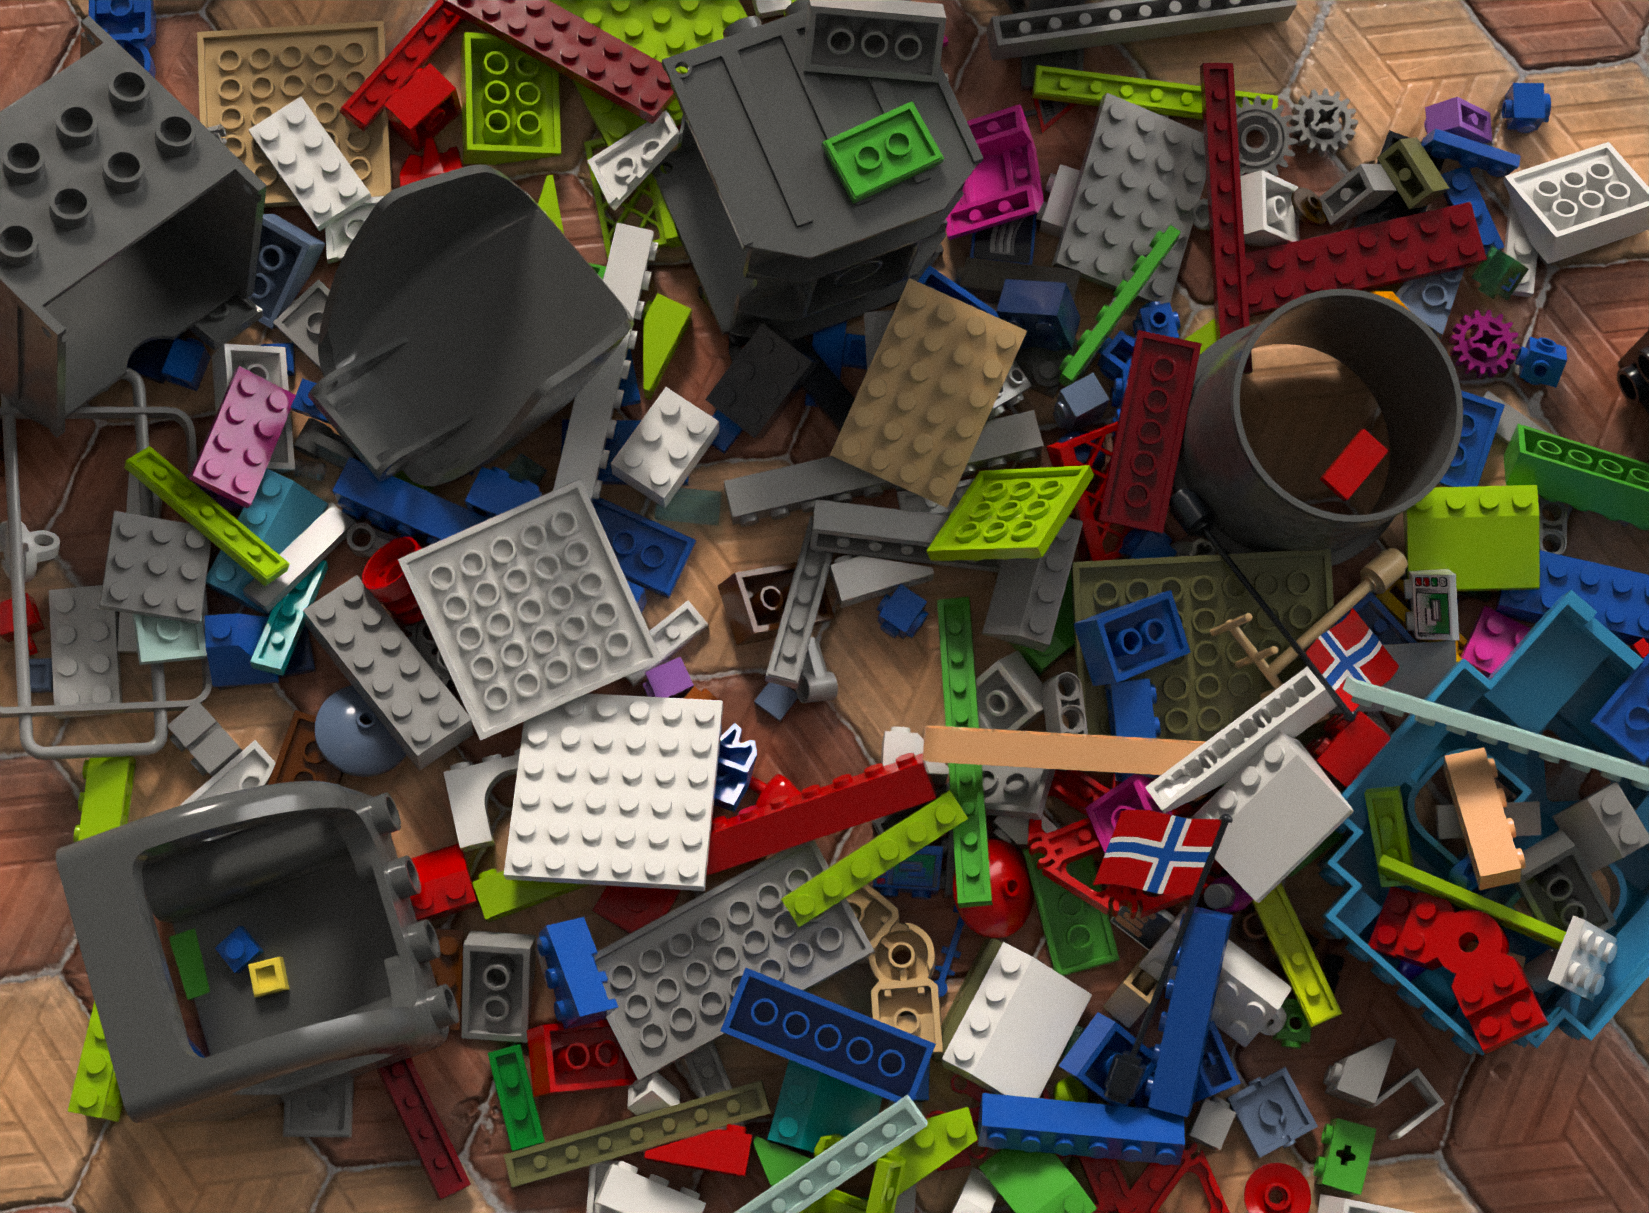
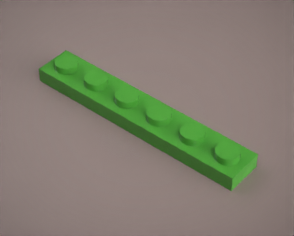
[1058,224,1181,387]

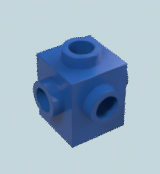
[1133,301,1181,338]
[1097,330,1135,381]
[1515,337,1567,388]

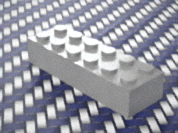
[303,575,473,771]

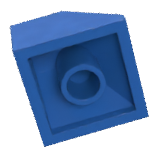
[205,613,279,687]

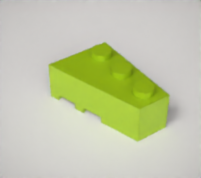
[888,1107,978,1196]

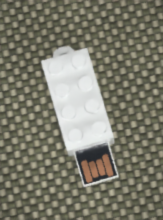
[1110,895,1292,1047]

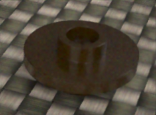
[1291,187,1327,226]

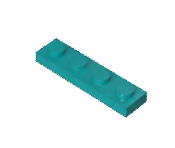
[250,560,328,676]

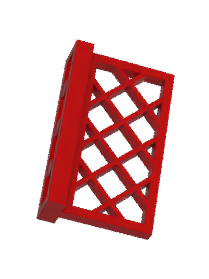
[1046,421,1131,562]

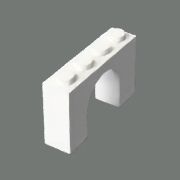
[443,749,520,852]

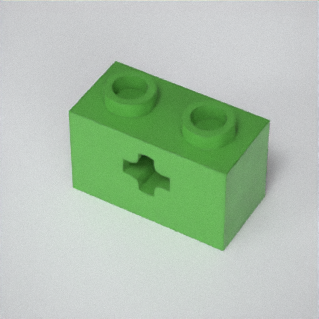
[1313,1118,1376,1196]

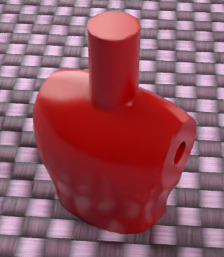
[748,774,802,808]

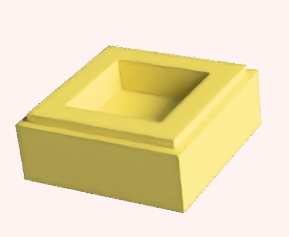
[248,957,290,998]

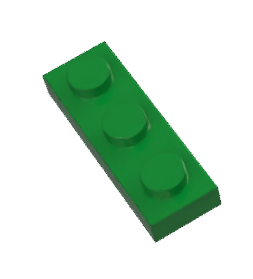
[488,1044,545,1152]

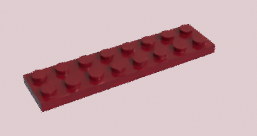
[443,0,681,124]
[1245,202,1487,317]

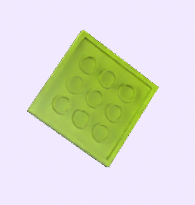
[926,465,1094,562]

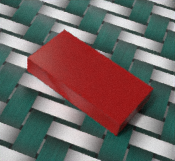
[1319,429,1388,501]

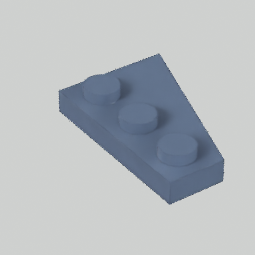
[1395,268,1465,339]

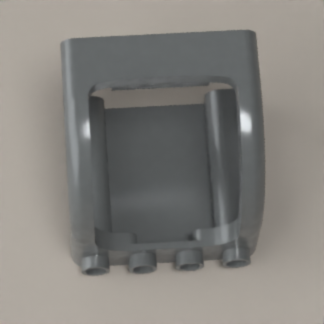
[56,781,459,1123]

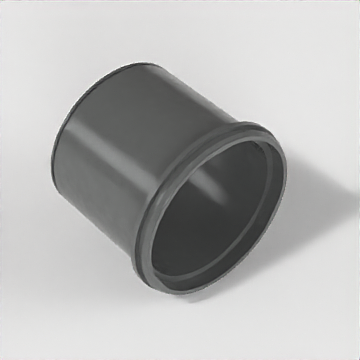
[1172,289,1463,566]

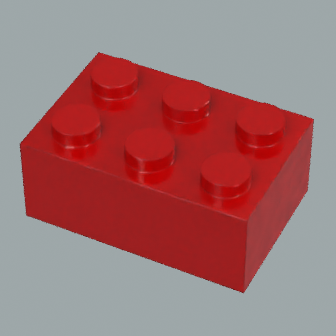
[1305,711,1391,788]

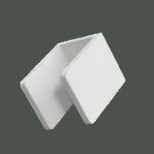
[1365,1068,1445,1140]

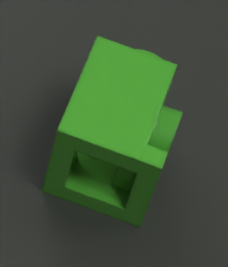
[1272,998,1311,1049]

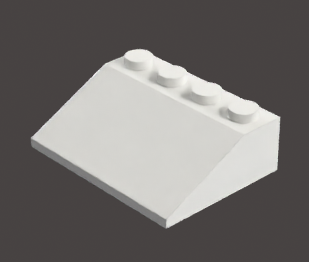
[1503,142,1649,264]
[1190,731,1354,903]
[942,942,1092,1098]

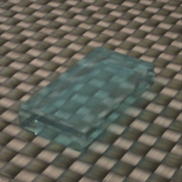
[655,488,722,525]

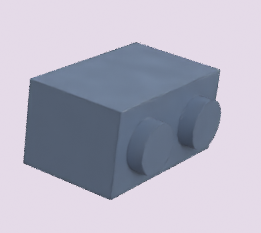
[1053,373,1110,432]

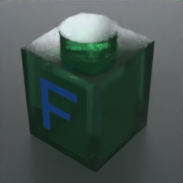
[1471,246,1529,301]

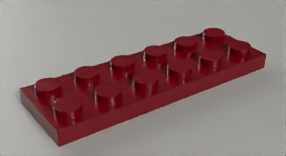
[1098,330,1202,534]

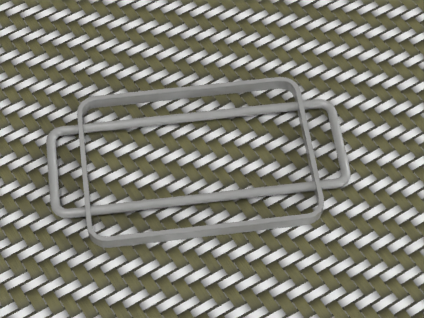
[0,368,212,760]

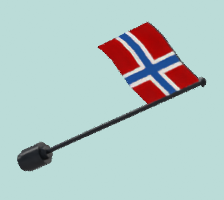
[1169,488,1399,722]
[1093,809,1233,1104]

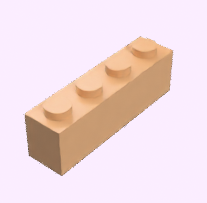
[1444,747,1526,890]

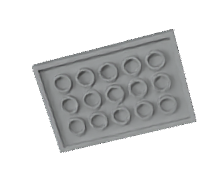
[1052,93,1206,304]

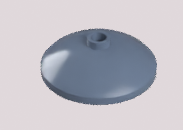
[314,685,406,777]

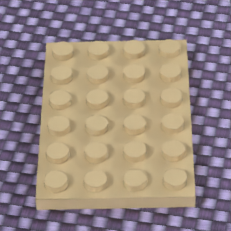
[830,278,1027,508]

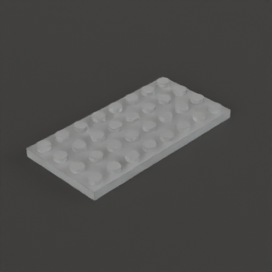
[594,840,875,1081]

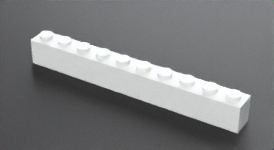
[553,223,658,502]

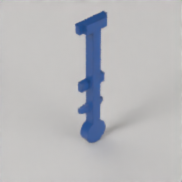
[934,905,964,998]

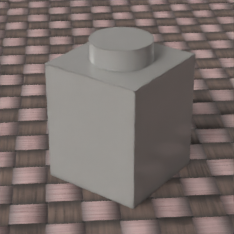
[1185,1096,1236,1151]

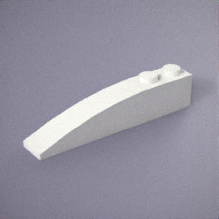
[1145,666,1337,813]

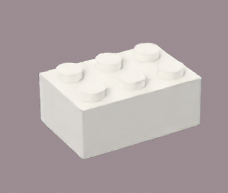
[611,387,719,508]

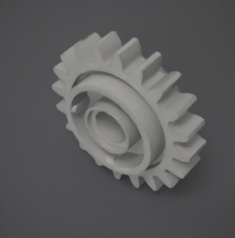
[1236,96,1298,176]

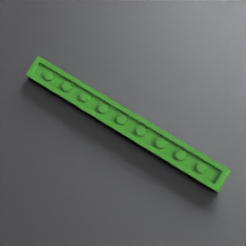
[937,597,993,908]

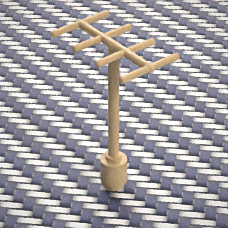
[1210,548,1408,727]

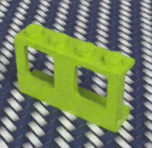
[68,1001,123,1122]
[801,1134,906,1213]

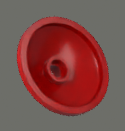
[953,839,1034,938]

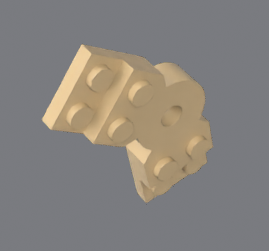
[846,884,943,1055]

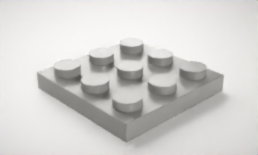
[99,511,211,624]

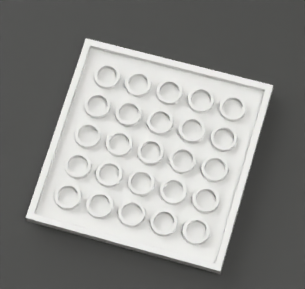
[398,479,662,741]
[504,693,724,891]

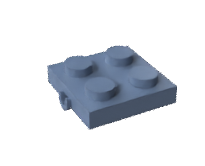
[1225,1067,1318,1158]

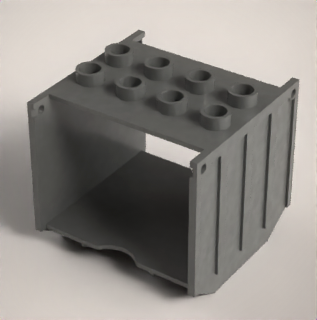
[651,0,984,341]
[0,16,267,438]

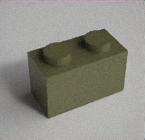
[1377,137,1450,209]

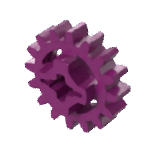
[1449,310,1520,378]

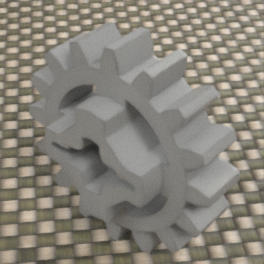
[1289,88,1358,157]

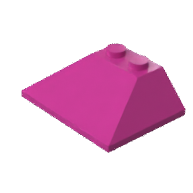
[946,104,1044,240]

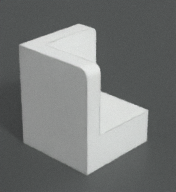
[627,1072,680,1116]

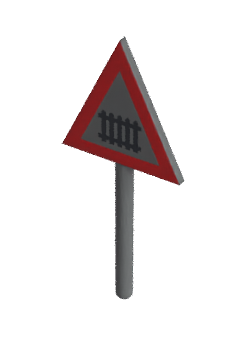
[1023,89,1077,134]

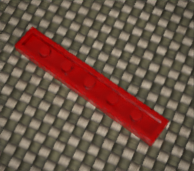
[339,0,465,132]

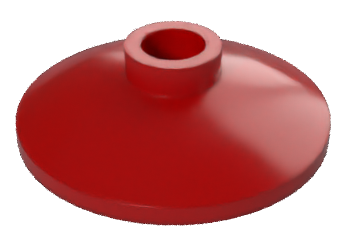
[1244,1163,1311,1213]

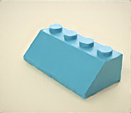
[206,468,328,615]

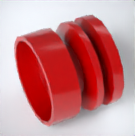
[362,536,424,624]

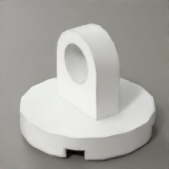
[0,520,60,582]

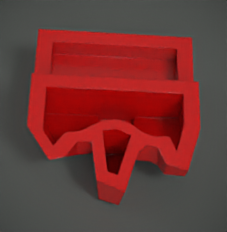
[400,137,464,187]

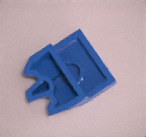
[714,723,757,812]

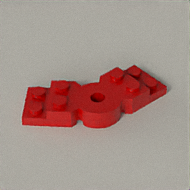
[1368,886,1549,1054]

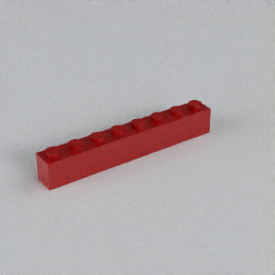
[706,753,936,876]

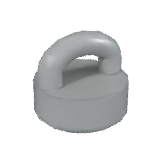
[1193,199,1210,231]

